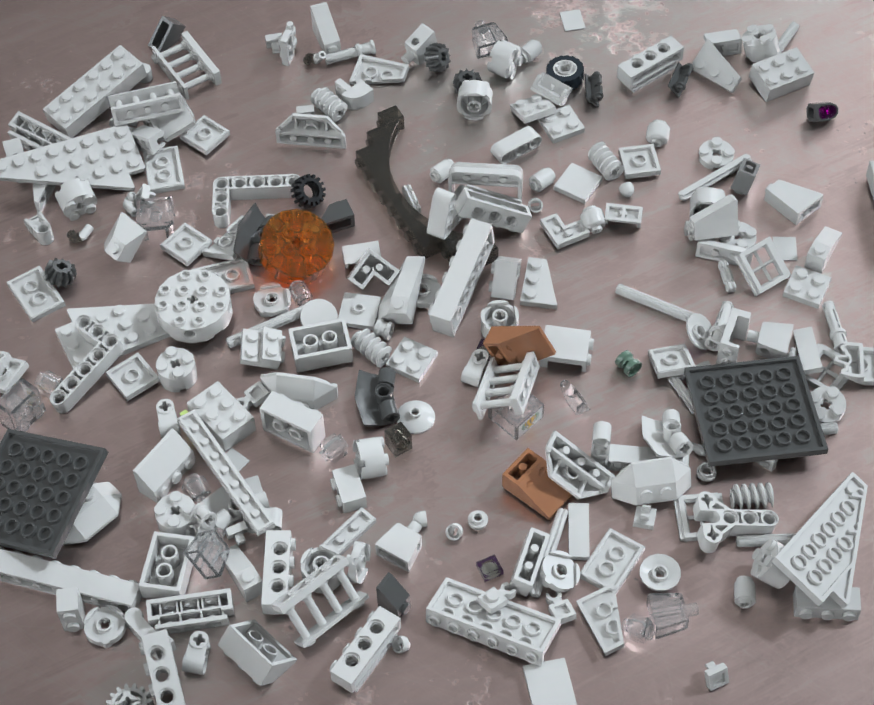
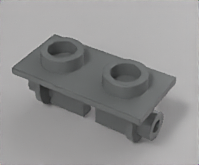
[668,62,694,98]
[584,71,604,107]

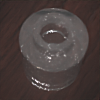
[288,280,313,306]

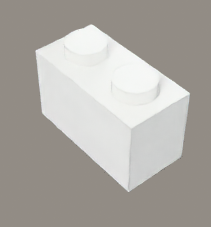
[330,464,367,514]
[56,587,85,632]

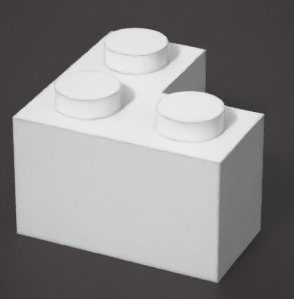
[347,248,400,290]
[489,256,522,300]

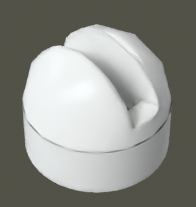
[619,182,634,197]
[528,198,543,213]
[413,511,427,527]
[446,523,463,540]
[392,636,411,653]

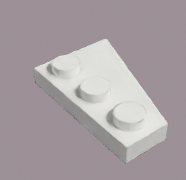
[692,39,742,93]
[349,54,409,85]

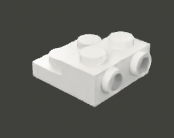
[240,327,286,370]

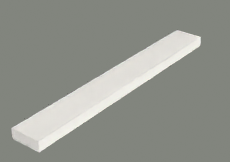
[177,410,275,536]

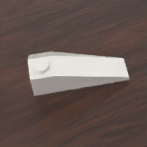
[376,256,425,324]

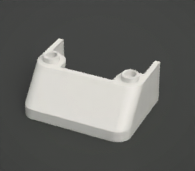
[448,162,523,200]

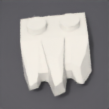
[833,342,874,385]
[0,351,29,395]

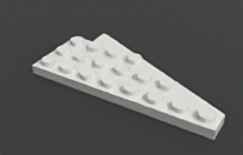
[0,124,146,191]
[55,304,170,369]
[771,472,868,609]

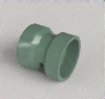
[615,350,642,377]

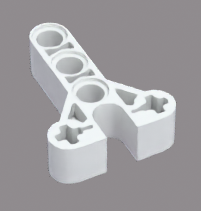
[693,491,779,553]

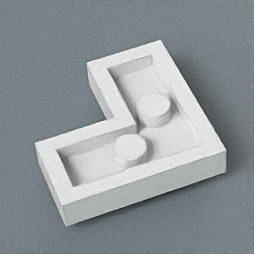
[540,213,590,249]

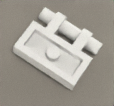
[278,21,297,66]

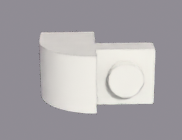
[335,78,374,110]

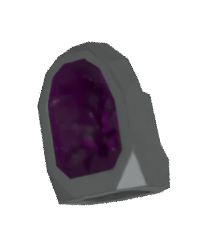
[806,102,838,122]

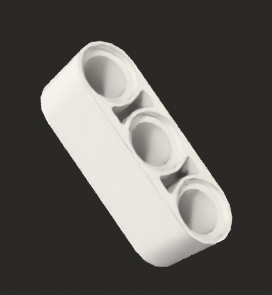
[490,126,542,164]

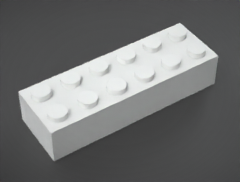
[43,45,147,138]
[428,218,495,337]

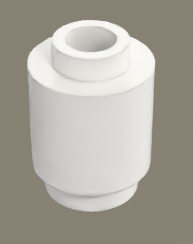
[521,39,542,64]
[430,159,454,183]
[529,168,556,192]
[734,576,756,609]

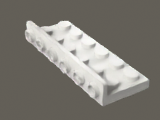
[426,577,561,666]

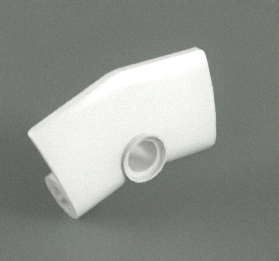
[642,409,693,458]
[201,475,270,534]

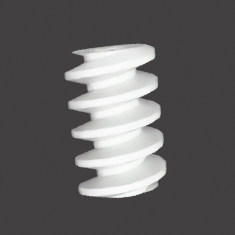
[310,87,348,122]
[588,141,624,181]
[350,328,392,368]
[730,482,774,509]

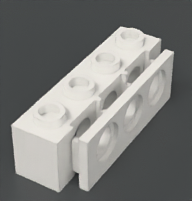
[617,36,684,93]
[7,111,72,151]
[455,184,532,233]
[261,530,296,614]
[146,588,235,634]
[330,606,401,693]
[139,629,186,705]

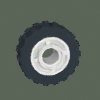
[546,55,584,90]

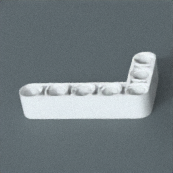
[212,174,300,228]
[427,184,466,240]
[49,314,124,414]
[591,421,689,471]

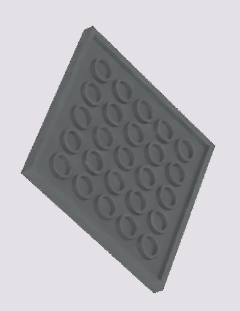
[684,356,828,467]
[0,429,109,559]

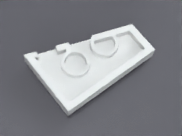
[201,215,244,261]
[520,257,557,310]
[576,582,625,656]

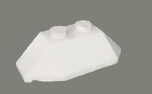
[275,113,346,149]
[260,372,338,410]
[545,430,615,499]
[611,457,691,505]
[63,482,122,546]

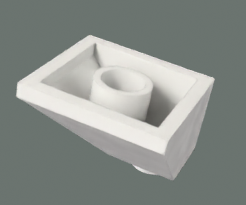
[104,212,147,263]

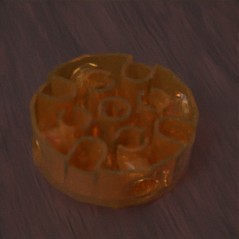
[258,209,334,285]

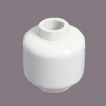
[646,119,670,147]
[580,205,606,234]

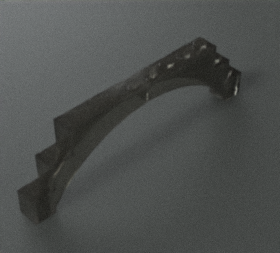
[354,105,498,266]

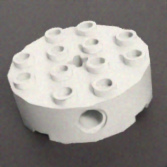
[155,269,233,343]

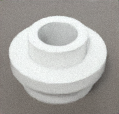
[696,462,717,482]
[468,510,488,530]

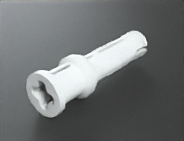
[325,40,376,65]
[704,301,734,351]
[822,301,847,354]

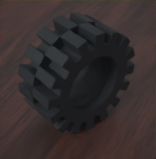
[291,174,326,209]

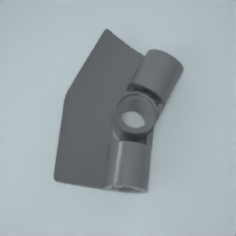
[233,203,281,266]
[355,367,400,427]

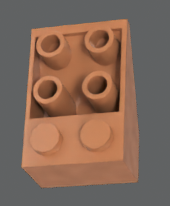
[483,326,556,366]
[502,448,572,520]

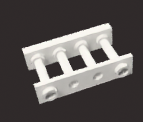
[151,31,222,100]
[108,81,184,126]
[472,351,540,420]
[271,554,370,648]

